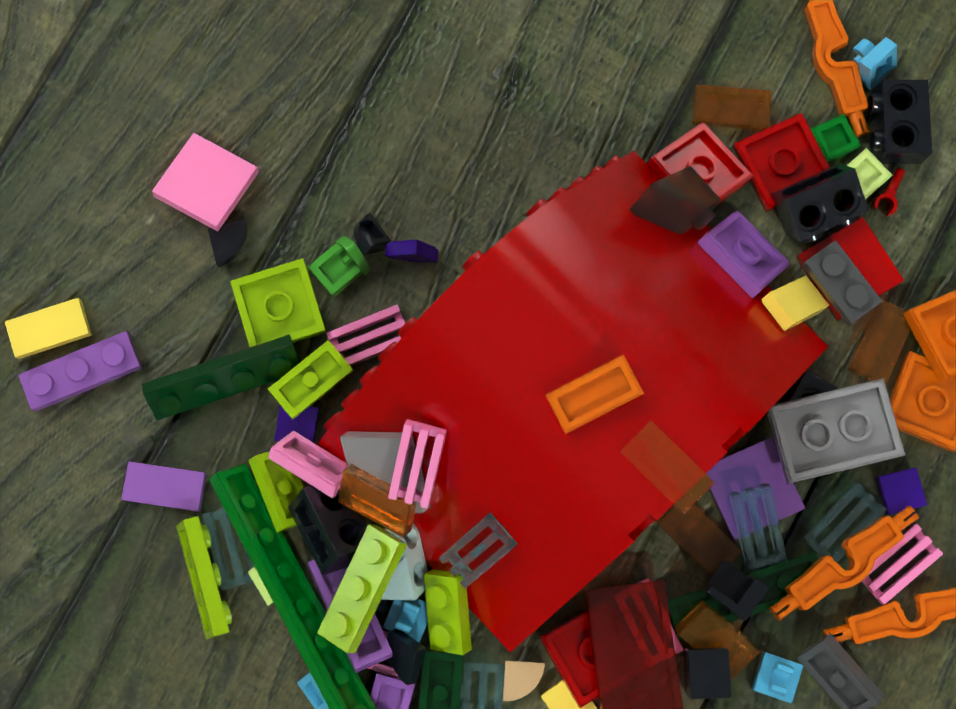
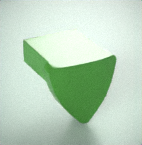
[308,236,371,298]

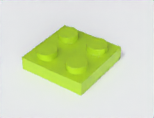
[230,258,327,347]

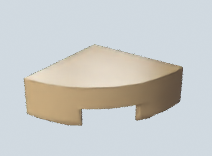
[503,660,545,701]

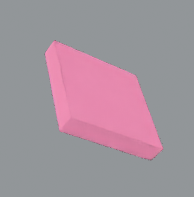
[152,133,259,232]

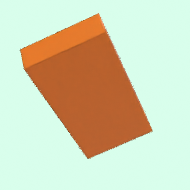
[546,354,644,434]

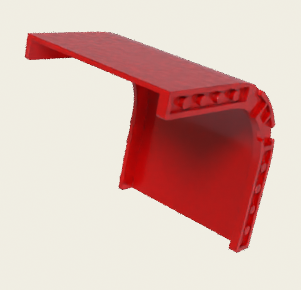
[317,151,829,653]

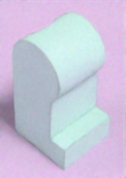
[381,519,428,600]

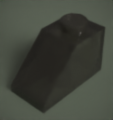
[630,166,722,234]

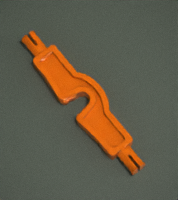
[804,0,870,138]
[769,506,919,622]
[823,587,956,644]

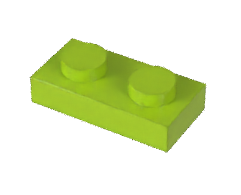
[268,340,353,420]
[248,451,304,533]
[424,569,472,655]

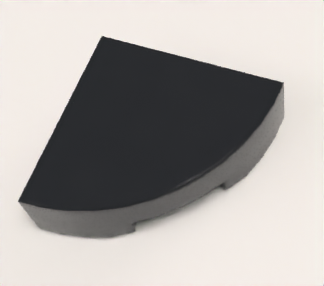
[354,213,391,255]
[208,219,247,267]
[387,629,426,686]

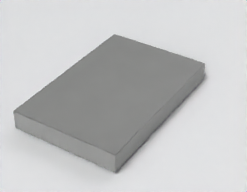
[767,378,905,484]

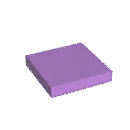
[698,210,790,299]
[703,437,805,541]

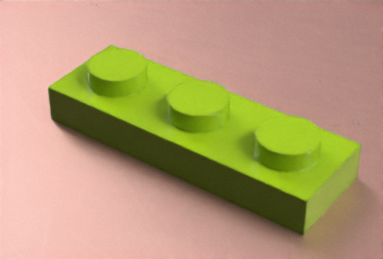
[176,516,232,640]
[317,524,407,653]

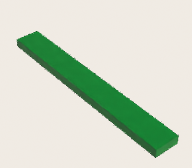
[209,463,377,709]

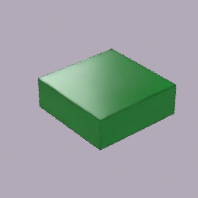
[810,114,861,164]

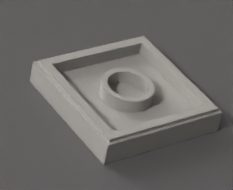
[340,431,431,513]

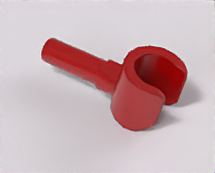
[871,168,905,217]

